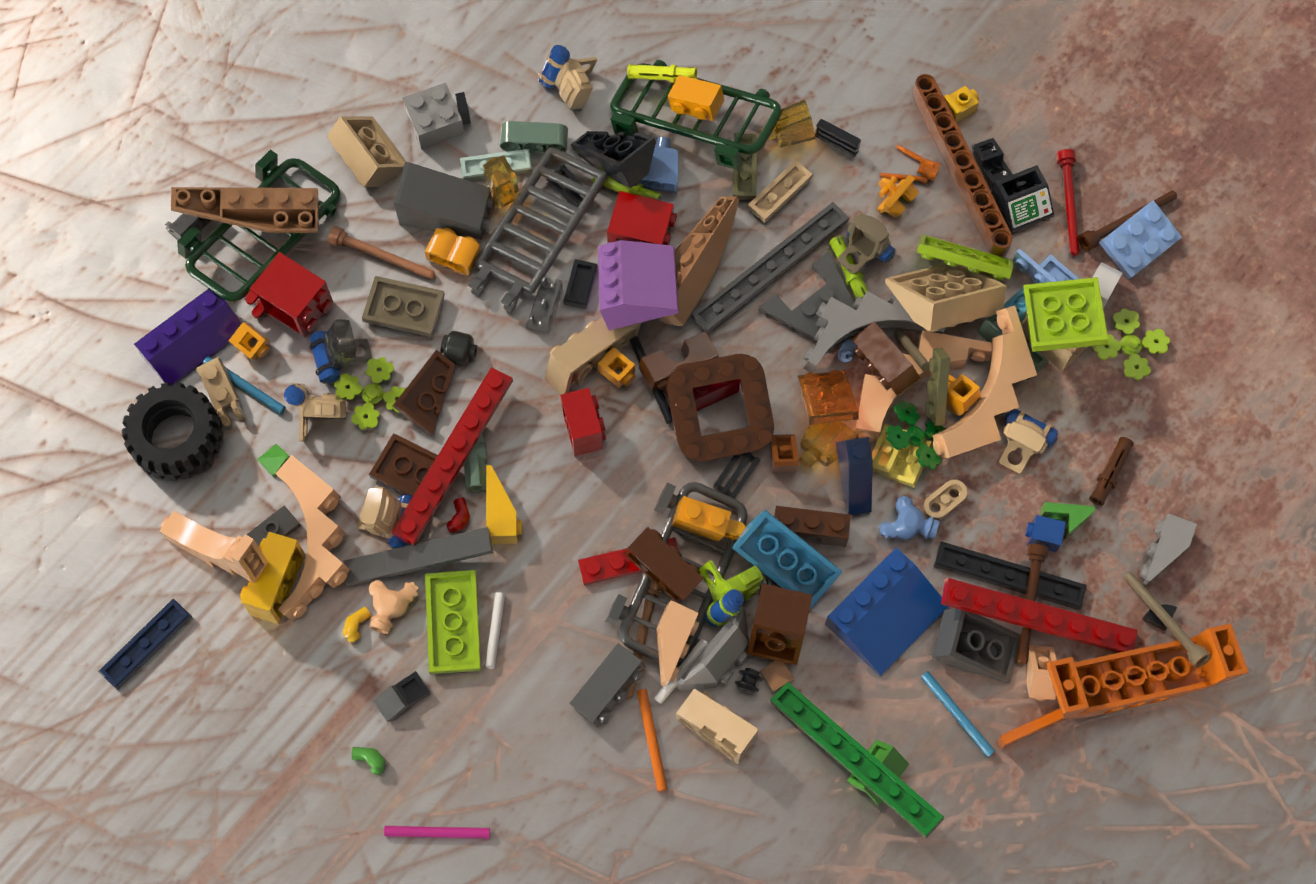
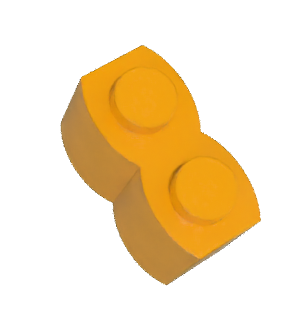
[425,228,481,275]

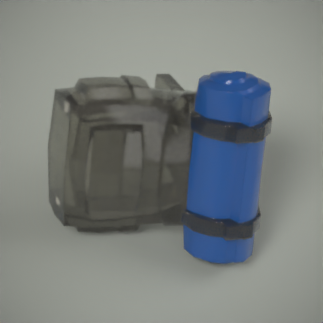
[309,319,372,384]

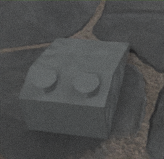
[932,608,1020,683]

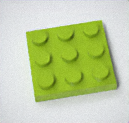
[1023,277,1108,352]

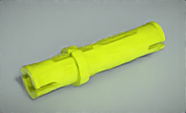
[627,64,698,83]

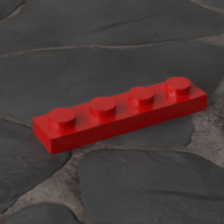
[578,537,679,586]

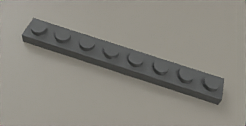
[691,202,849,334]

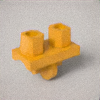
[876,175,919,218]

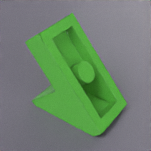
[1040,502,1095,539]

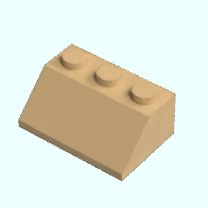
[327,116,406,187]

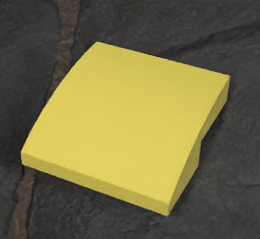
[872,424,933,488]

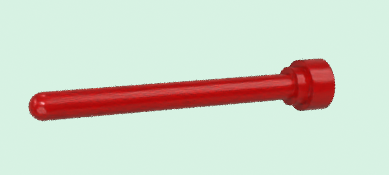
[1056,149,1079,256]

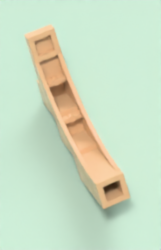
[275,455,350,621]

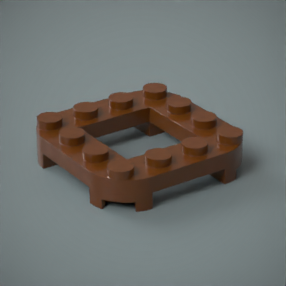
[666,354,774,461]

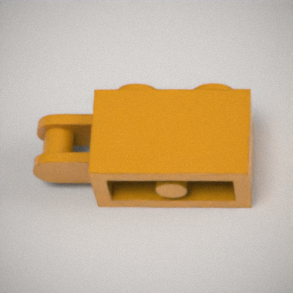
[671,496,746,542]

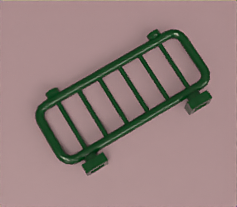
[610,60,782,171]
[177,149,340,302]

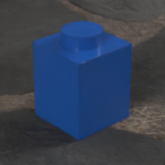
[1025,515,1066,552]

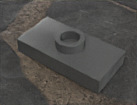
[246,505,301,546]

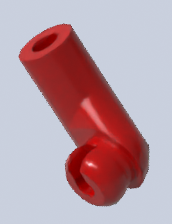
[447,497,470,533]

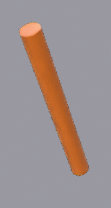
[637,689,668,792]

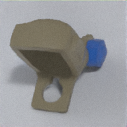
[837,213,896,274]

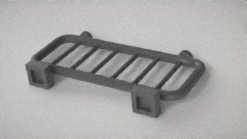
[605,482,748,667]

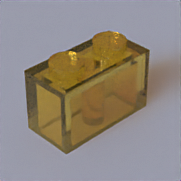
[483,155,519,209]

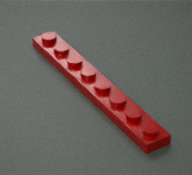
[392,367,513,546]
[941,578,1137,653]

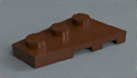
[392,349,455,436]

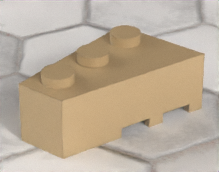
[676,689,759,764]

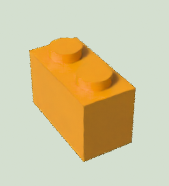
[668,75,725,121]

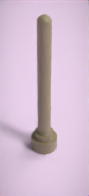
[1124,572,1212,668]

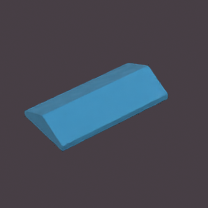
[732,509,842,609]

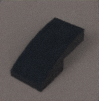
[972,138,1013,189]

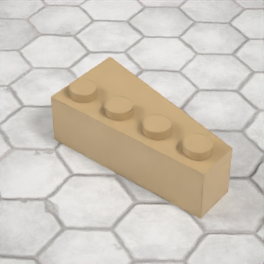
[544,317,641,395]

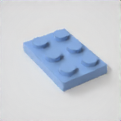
[1099,200,1182,280]

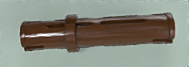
[1089,437,1134,506]

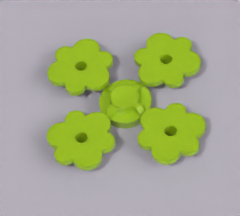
[1093,308,1170,380]
[334,357,406,430]

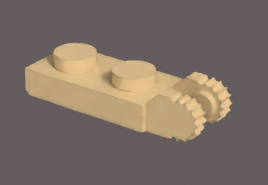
[196,357,245,427]

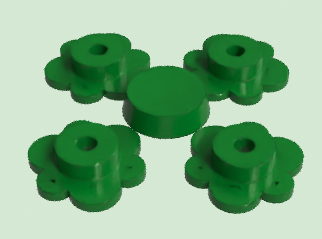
[886,400,947,470]

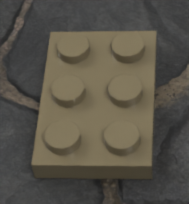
[362,276,445,337]

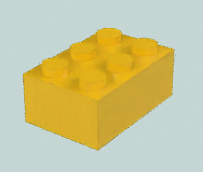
[240,532,306,624]

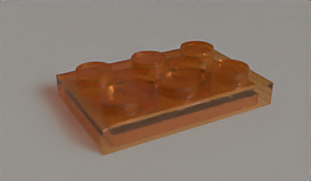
[798,370,859,425]

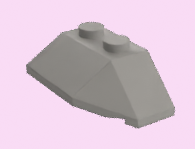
[676,605,749,691]

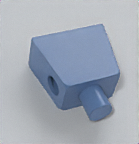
[640,137,678,194]

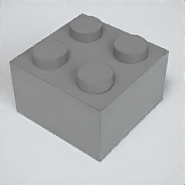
[402,83,465,149]

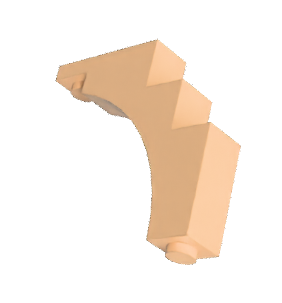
[932,305,1037,459]
[854,330,992,442]
[160,511,269,583]

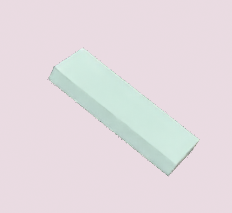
[460,149,532,181]

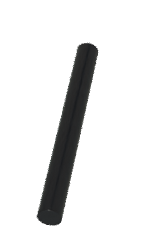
[629,336,673,424]

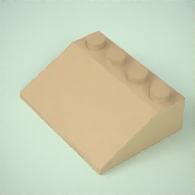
[885,264,1007,332]

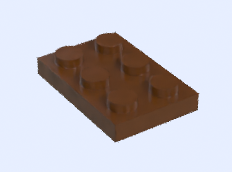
[369,433,438,496]

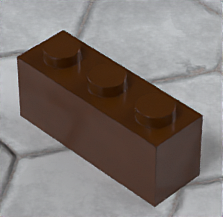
[851,321,920,395]
[623,527,704,604]

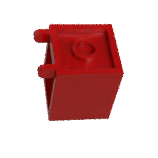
[245,252,333,337]

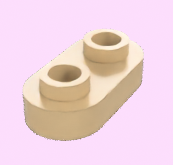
[923,480,967,520]

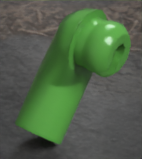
[352,747,386,775]

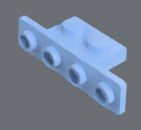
[1013,249,1079,284]

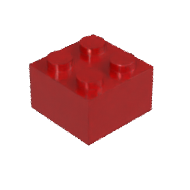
[560,388,606,457]

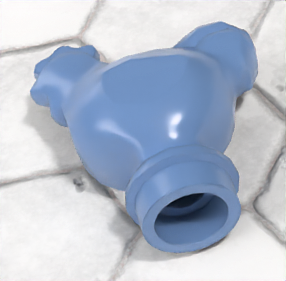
[878,496,940,540]

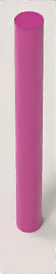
[384,826,490,839]

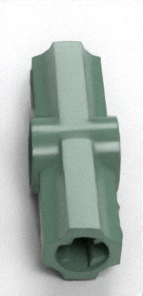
[463,433,487,493]

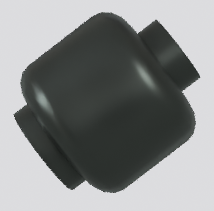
[440,331,478,365]

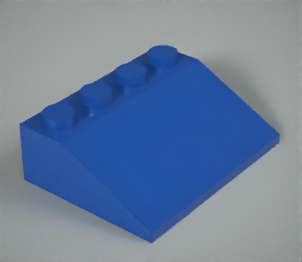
[825,547,949,677]

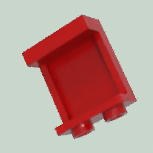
[607,191,677,245]

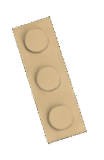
[748,160,813,224]

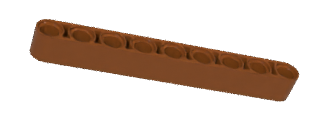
[913,74,1013,257]

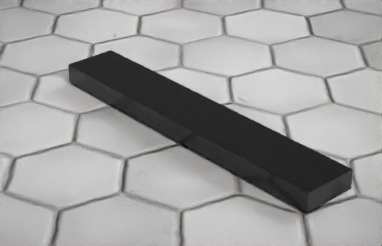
[933,541,1087,610]

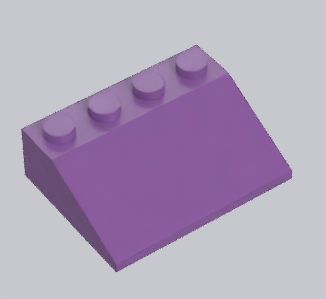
[598,240,679,331]

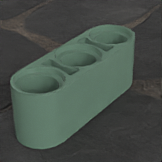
[500,121,568,153]

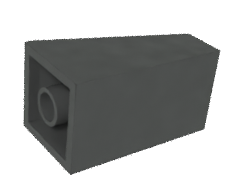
[394,162,495,240]

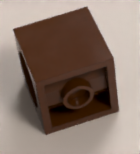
[747,584,812,665]

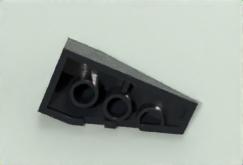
[570,131,656,188]

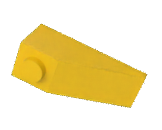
[486,465,523,544]

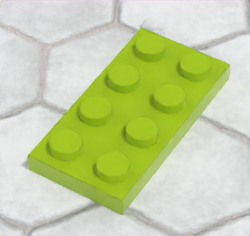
[917,234,1013,280]
[425,570,481,674]

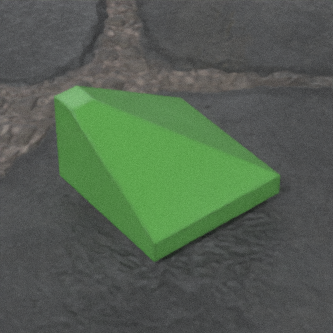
[257,444,290,477]

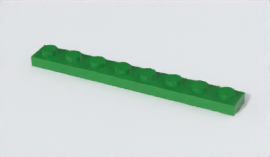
[770,682,944,839]

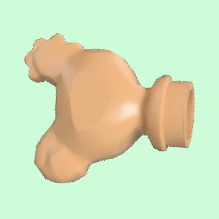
[369,580,419,634]

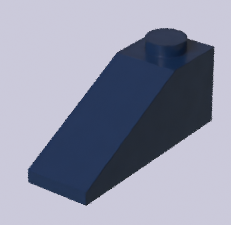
[836,437,873,515]

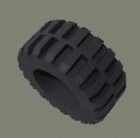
[122,382,223,481]

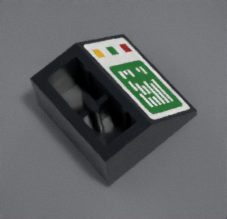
[991,165,1054,233]

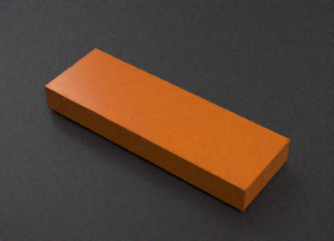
[997,708,1068,750]

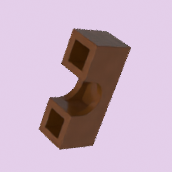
[639,331,719,392]
[774,506,851,547]

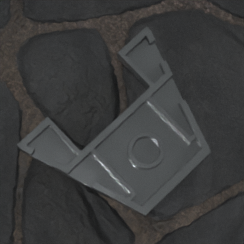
[759,252,854,343]

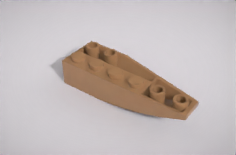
[171,187,319,233]
[657,196,739,326]

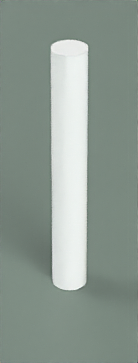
[485,592,505,669]
[654,638,709,704]

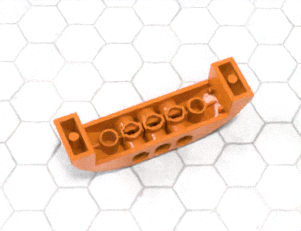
[1046,623,1249,719]

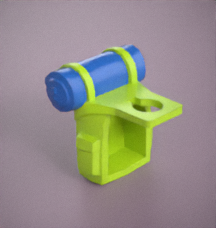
[699,560,764,627]

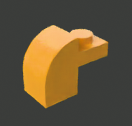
[946,374,981,416]

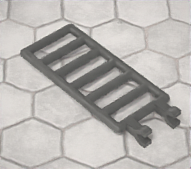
[468,147,608,313]

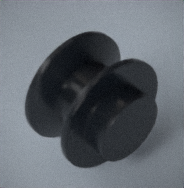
[735,668,763,694]

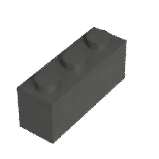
[569,643,646,727]

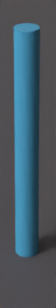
[203,356,286,415]
[920,671,995,757]

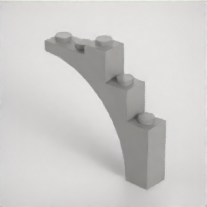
[803,291,946,373]

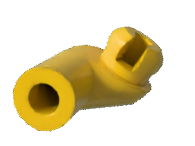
[342,606,372,643]

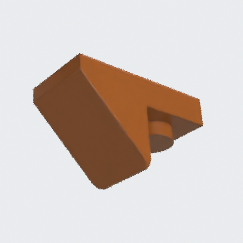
[770,434,799,473]

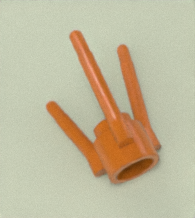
[880,145,940,184]

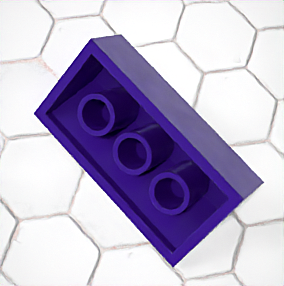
[134,289,242,386]

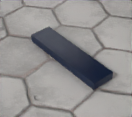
[98,598,192,690]

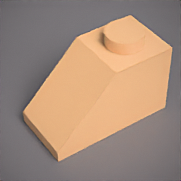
[1026,645,1056,701]

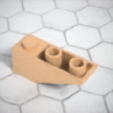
[656,600,699,687]

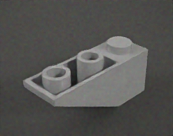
[1139,513,1197,587]

